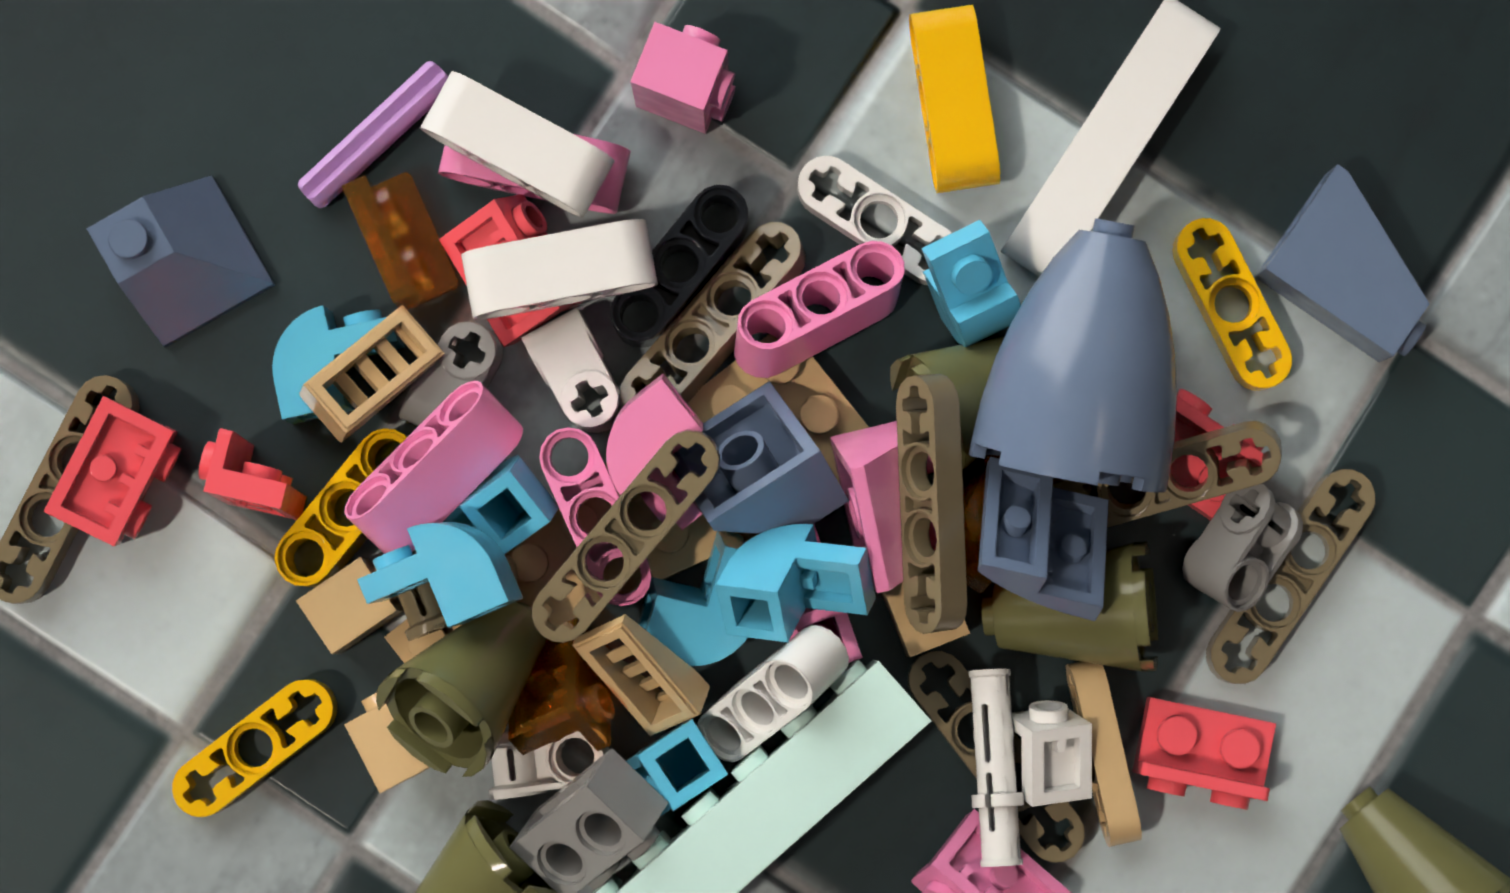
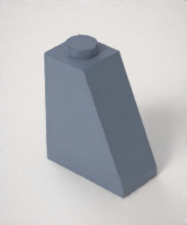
[1254,164,1429,363]

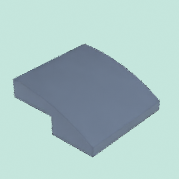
[978,457,1108,621]

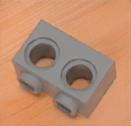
[509,748,669,893]

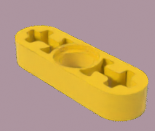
[1172,218,1292,391]
[172,679,337,817]

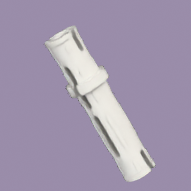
[968,669,1024,867]

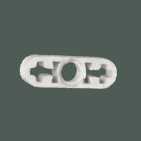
[797,156,952,285]

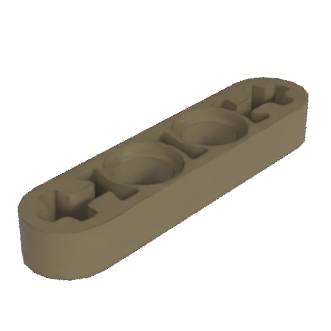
[619,222,806,406]
[896,374,967,634]
[0,375,139,604]
[1053,421,1282,528]
[532,430,720,643]
[1206,469,1375,684]
[907,651,1085,863]

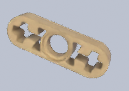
[1066,661,1142,847]

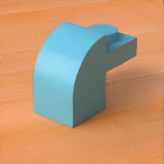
[921,220,1021,347]
[272,305,405,424]
[443,455,559,554]
[357,522,523,628]
[716,524,876,643]
[638,531,747,666]
[625,718,728,816]

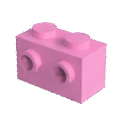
[630,22,736,134]

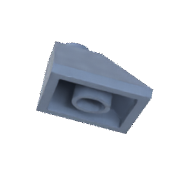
[86,175,275,348]
[674,381,849,534]

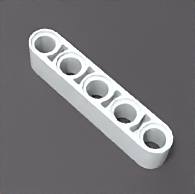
[1000,0,1221,276]

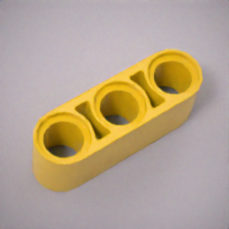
[909,5,1000,193]
[274,428,408,587]

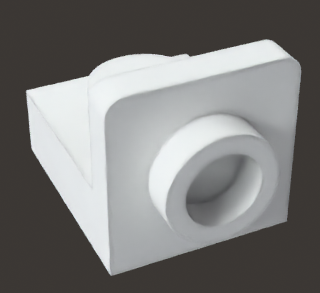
[1012,700,1092,807]

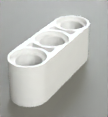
[420,71,615,218]
[461,219,658,320]
[698,625,849,762]

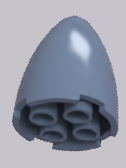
[969,219,1177,493]

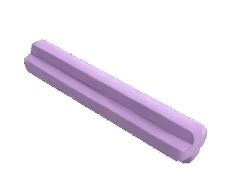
[298,61,449,208]

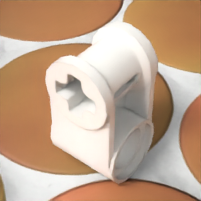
[521,307,623,434]
[489,726,609,800]

